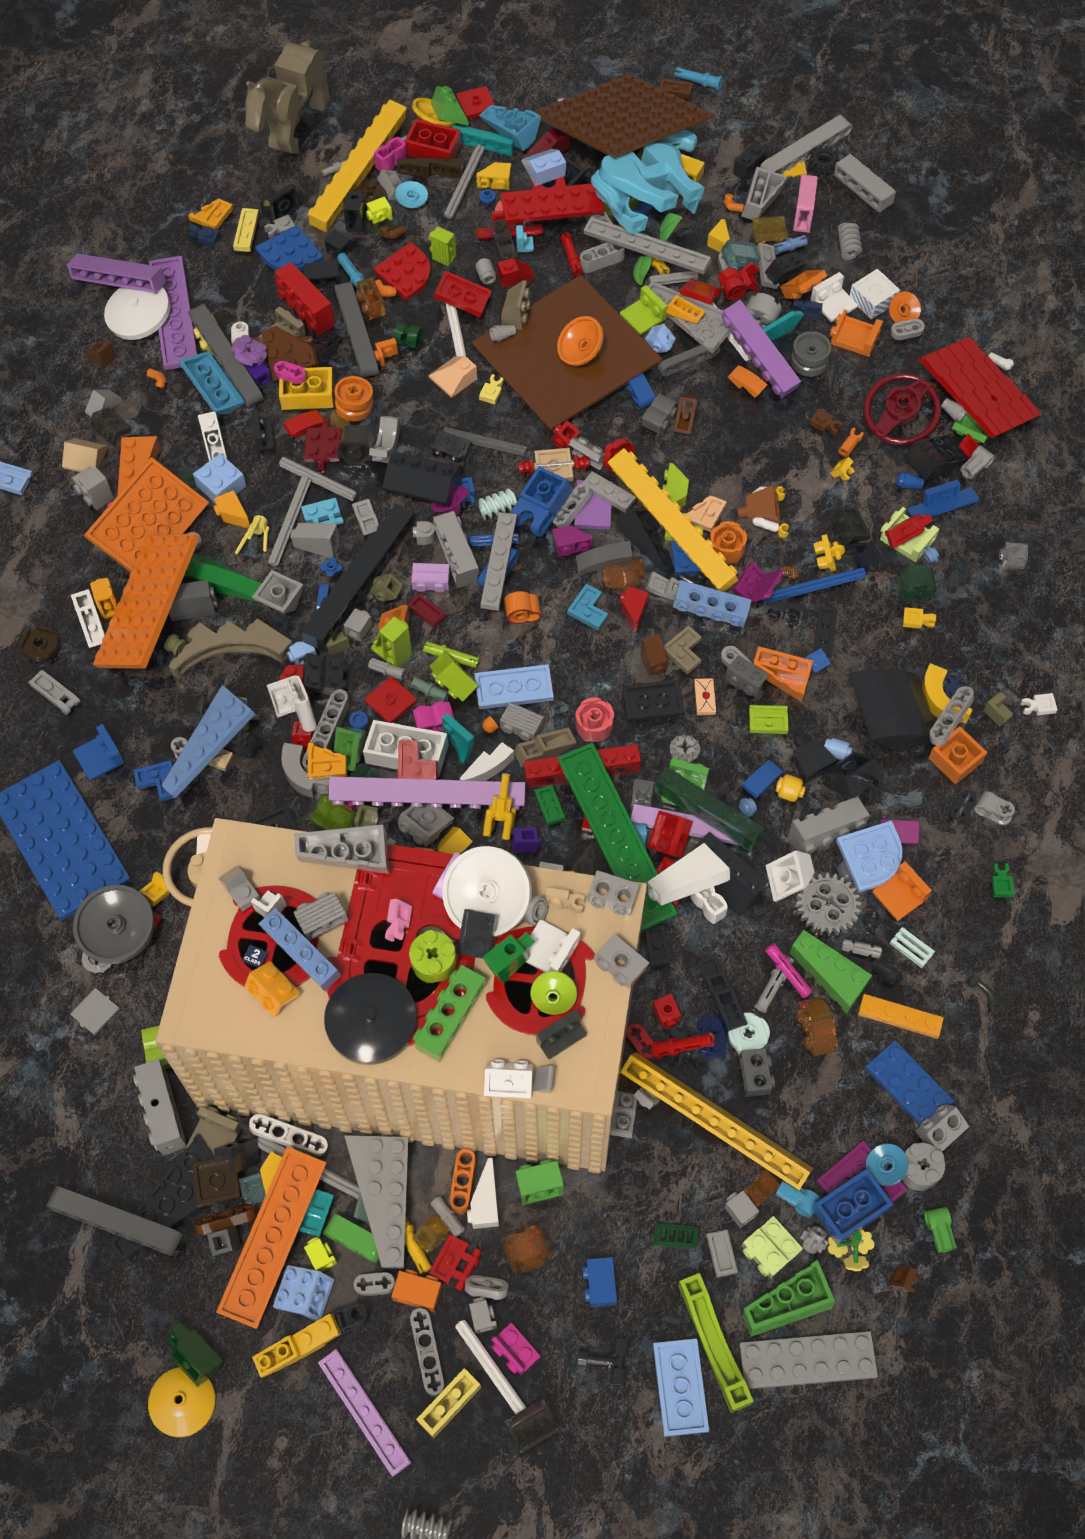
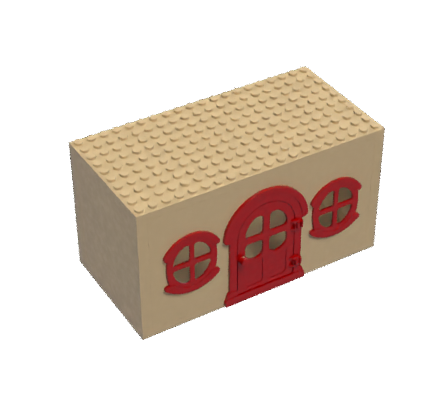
[155,818,647,1173]

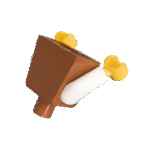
[737,485,789,538]

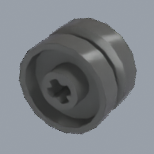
[791,331,831,377]

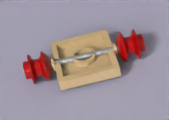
[518,448,590,481]

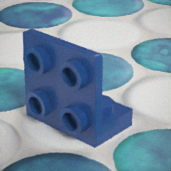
[73,724,124,781]

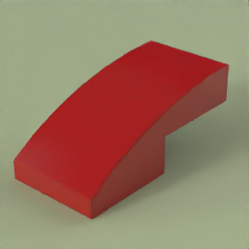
[283,410,323,438]

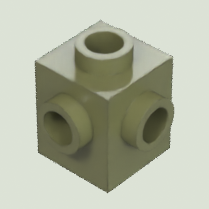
[370,573,403,602]

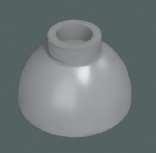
[523,895,547,926]

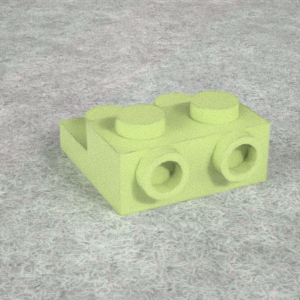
[742,1216,803,1279]

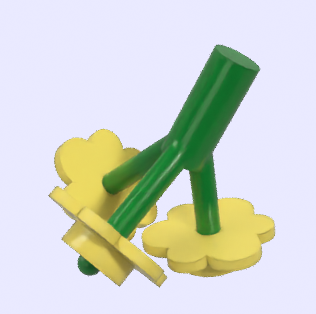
[828,1229,875,1271]

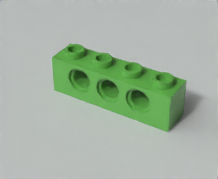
[413,965,486,1062]

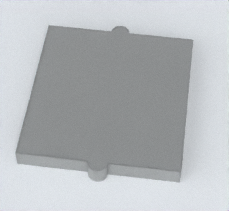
[70,988,120,1035]

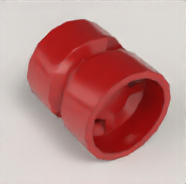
[718,268,747,300]

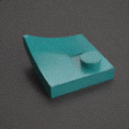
[442,713,474,765]
[298,1189,334,1237]

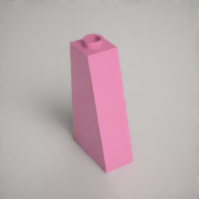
[793,175,818,233]

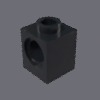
[324,230,352,258]

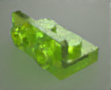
[308,793,356,830]

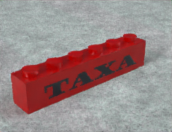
[524,744,641,789]

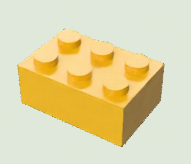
[279,367,334,410]

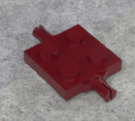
[304,417,343,473]

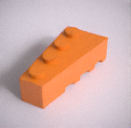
[118,436,161,495]

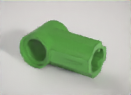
[924,1207,957,1253]

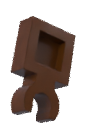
[809,408,843,436]

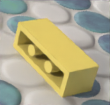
[416,1368,481,1438]

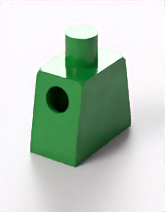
[482,932,535,984]

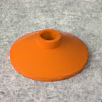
[889,292,921,323]

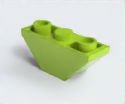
[663,463,689,508]

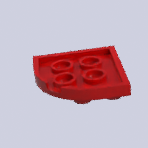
[373,242,430,301]

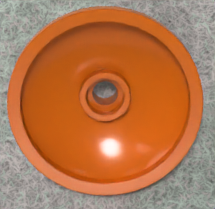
[557,316,604,366]

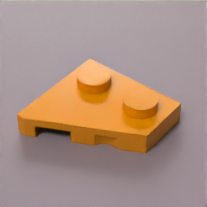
[188,199,233,230]
[308,743,347,780]

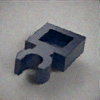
[792,300,823,320]
[944,672,964,701]

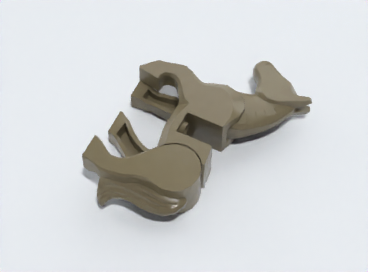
[245,40,330,154]

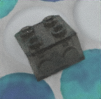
[564,839,613,876]

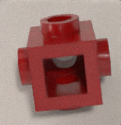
[551,421,580,448]

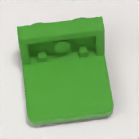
[661,758,709,811]

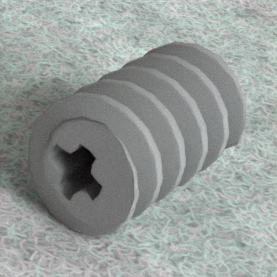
[838,223,862,260]
[401,1508,452,1539]

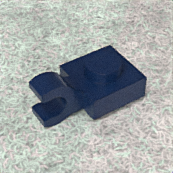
[188,224,220,247]

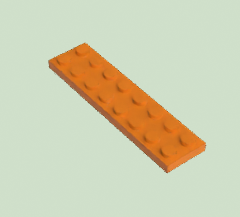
[216,1146,326,1329]

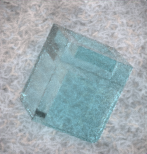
[239,1173,266,1204]

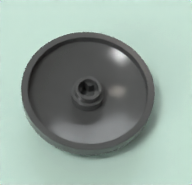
[73,885,155,964]

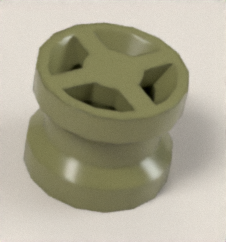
[164,634,188,657]

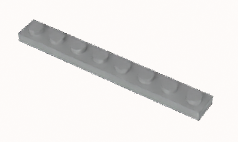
[584,217,711,274]

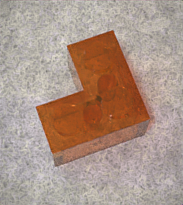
[796,997,837,1056]

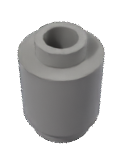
[475,258,496,284]

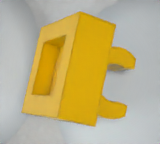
[830,457,855,481]

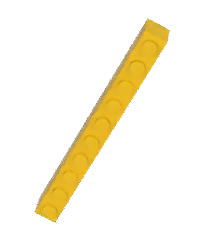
[308,100,407,233]
[608,448,739,592]
[620,1052,813,1190]

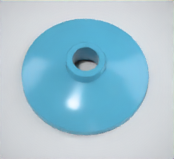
[395,181,428,208]

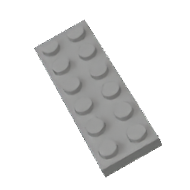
[739,1331,878,1389]

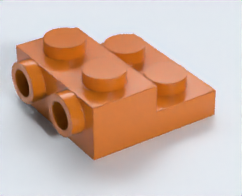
[780,270,827,300]

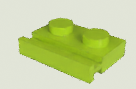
[749,705,788,734]

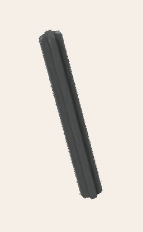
[443,427,527,456]

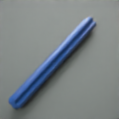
[762,567,866,604]

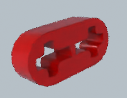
[626,1024,655,1061]

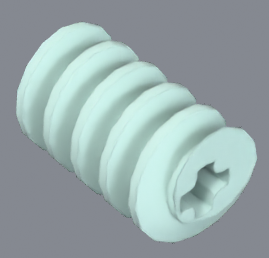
[479,489,518,521]

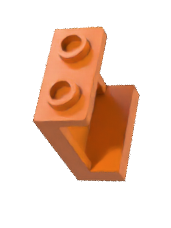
[830,309,883,357]

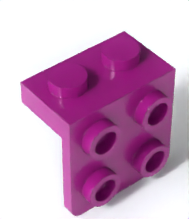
[732,562,784,602]

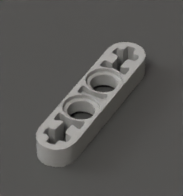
[930,686,974,746]
[410,1308,445,1396]

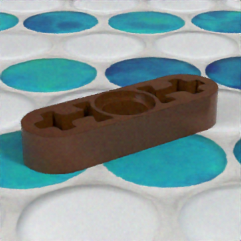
[194,1204,257,1235]

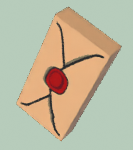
[694,679,716,715]

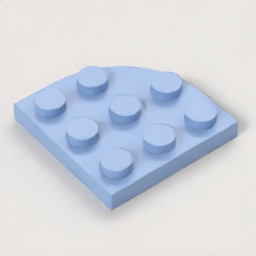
[836,821,902,893]

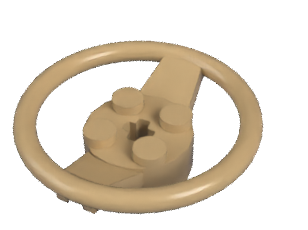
[163,827,213,906]

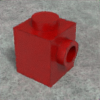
[652,994,681,1029]

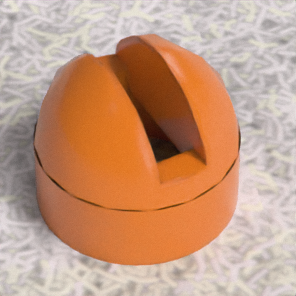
[482,716,499,733]

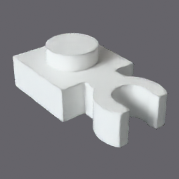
[1021,693,1057,715]

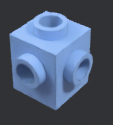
[645,324,676,354]

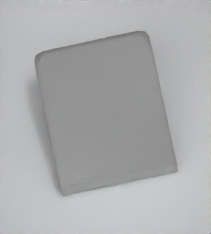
[533,1065,554,1093]

